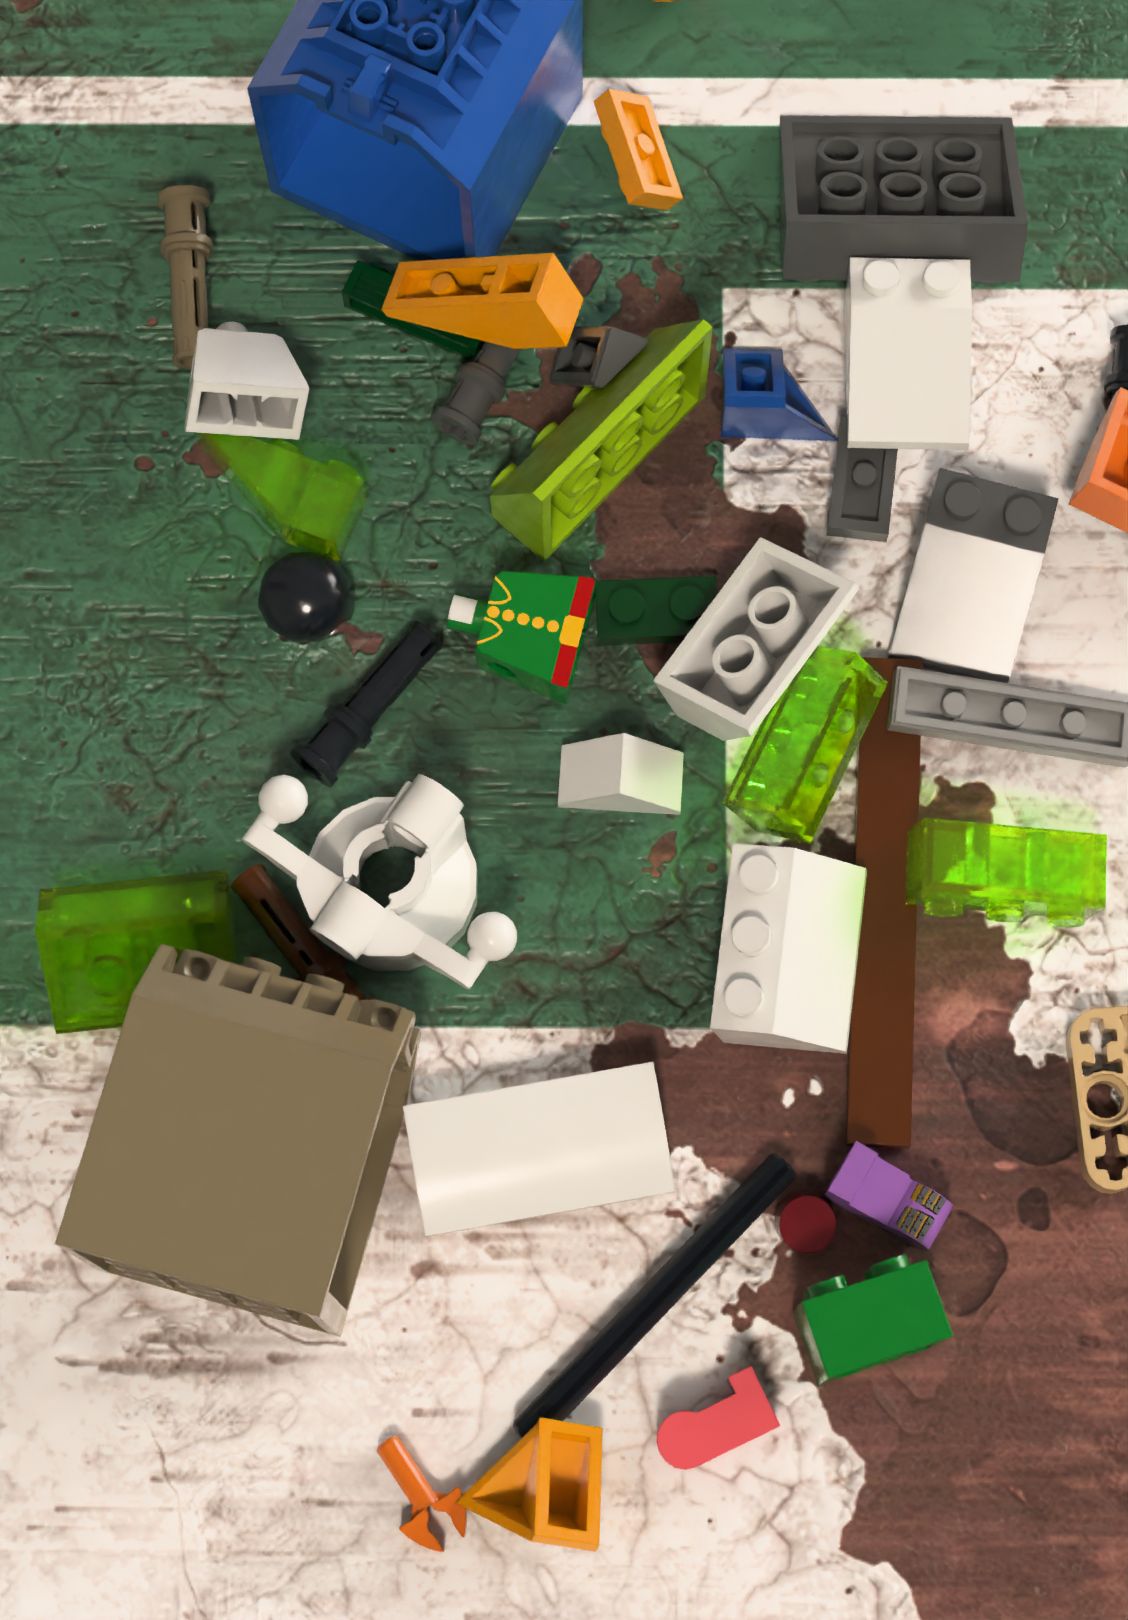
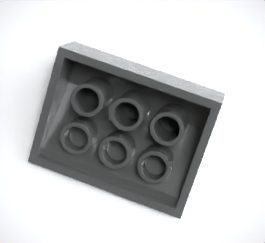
[779,115,1028,284]

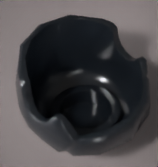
[258,552,355,643]

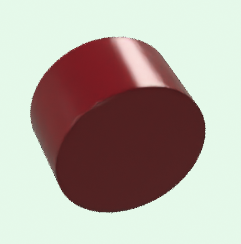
[774,1193,836,1254]

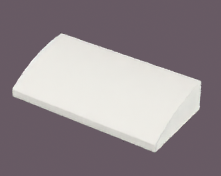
[403,1062,675,1237]

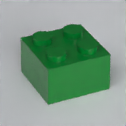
[793,1254,953,1386]

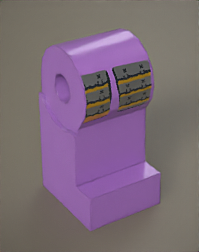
[822,1141,953,1251]

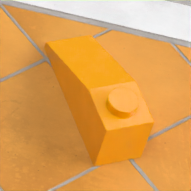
[382,253,583,349]

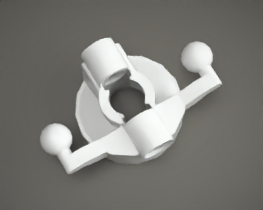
[241,774,517,990]

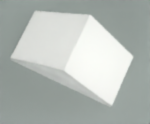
[558,733,684,815]

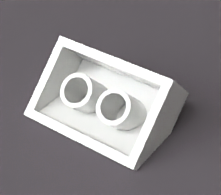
[653,537,859,741]
[710,843,867,1054]

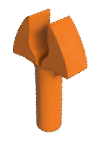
[377,1436,467,1552]

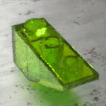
[195,432,367,562]

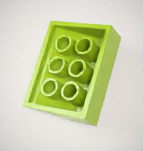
[490,319,713,562]

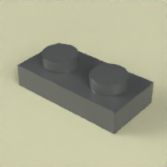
[827,415,898,542]

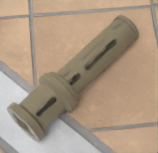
[157,185,213,369]

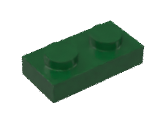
[595,576,717,646]

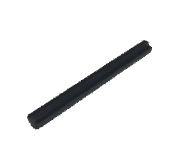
[513,1153,796,1438]

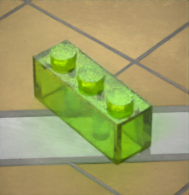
[722,646,888,844]
[906,817,1107,928]

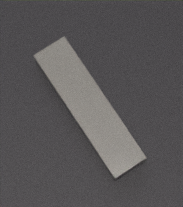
[886,666,1128,767]

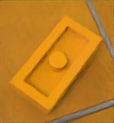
[593,89,683,210]

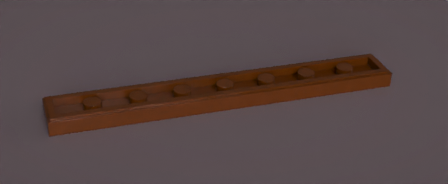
[846,657,923,1149]

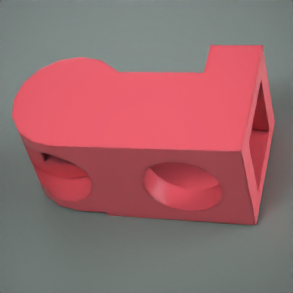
[656,1366,780,1470]

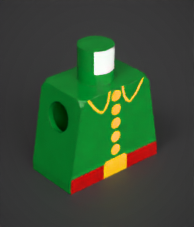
[447,571,596,704]

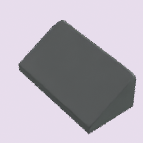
[549,326,648,388]

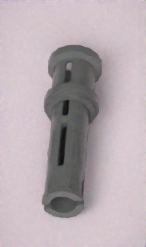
[430,341,521,445]

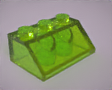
[35,869,239,1034]

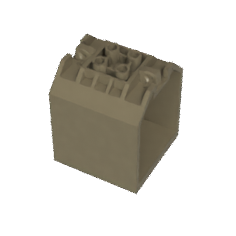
[55,944,421,1337]

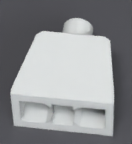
[184,322,309,440]

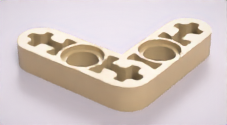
[1065,1006,1128,1194]

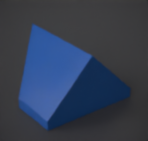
[721,348,838,441]

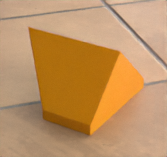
[455,1418,603,1552]

